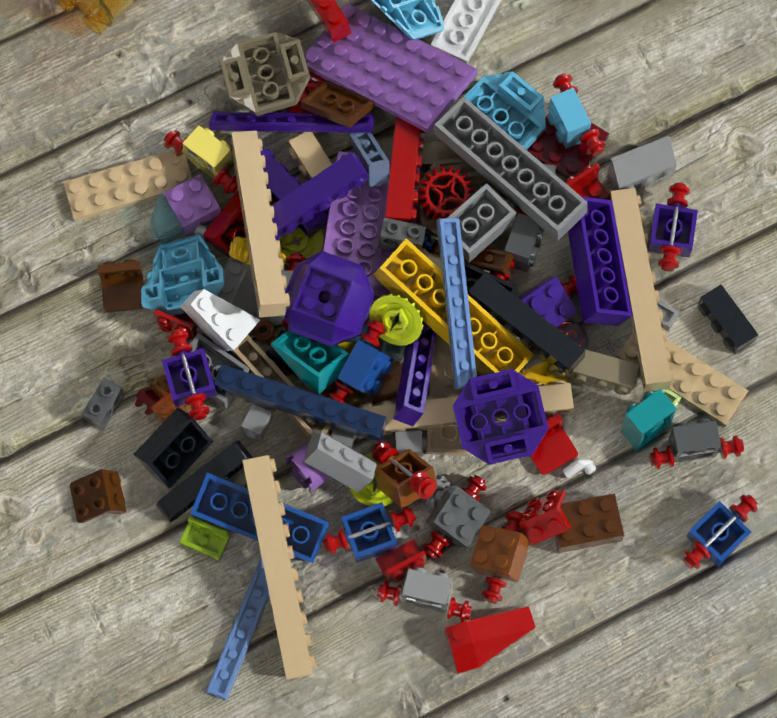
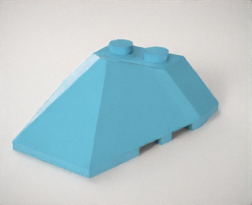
[371,0,445,40]
[141,234,225,316]

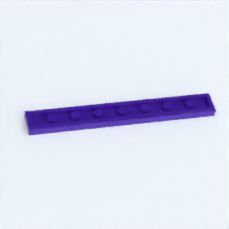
[209,112,375,133]

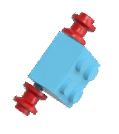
[547,74,606,156]

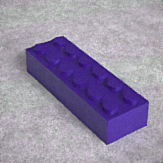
[568,196,632,326]

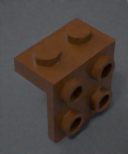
[98,259,145,313]
[70,469,127,523]

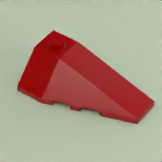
[445,606,536,674]

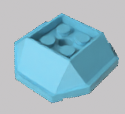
[464,71,546,150]

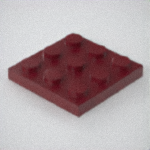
[527,117,609,179]

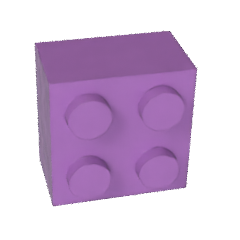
[164,174,221,236]

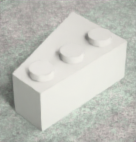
[180,289,260,352]

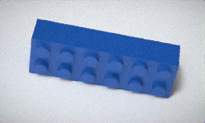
[190,473,330,563]

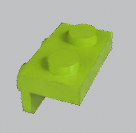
[179,516,231,561]

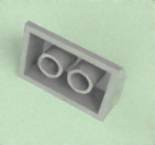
[608,136,677,190]
[304,428,377,492]

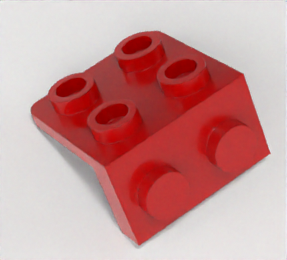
[530,413,578,475]
[519,489,571,546]

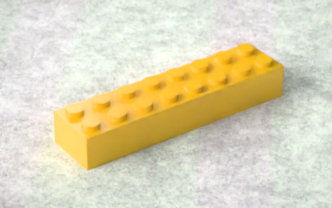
[373,239,534,375]

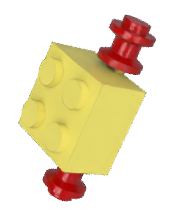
[164,125,238,194]

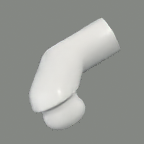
[563,459,596,479]

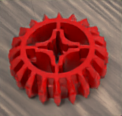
[418,166,475,220]

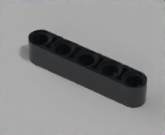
[156,440,253,522]

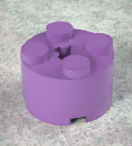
[285,442,332,493]

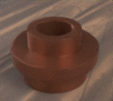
[253,320,274,341]

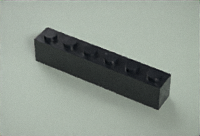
[468,273,586,376]

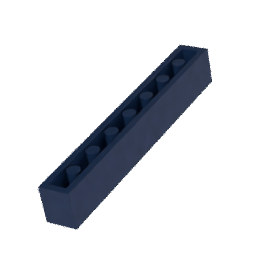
[214,364,387,443]

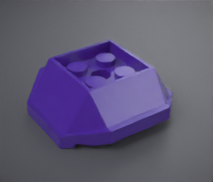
[284,251,376,347]
[453,369,549,465]

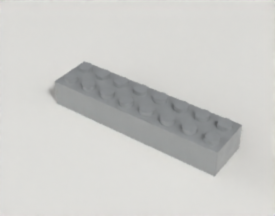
[434,97,588,241]

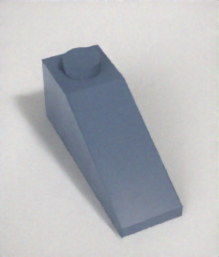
[349,132,390,187]

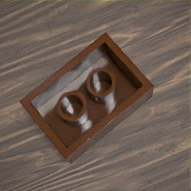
[555,493,624,553]

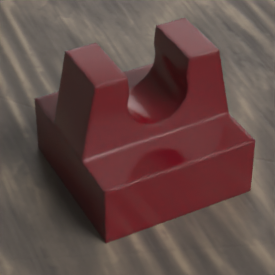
[135,387,165,415]

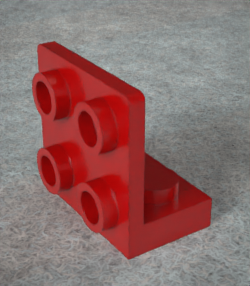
[564,163,610,200]
[153,309,198,341]
[375,539,426,583]

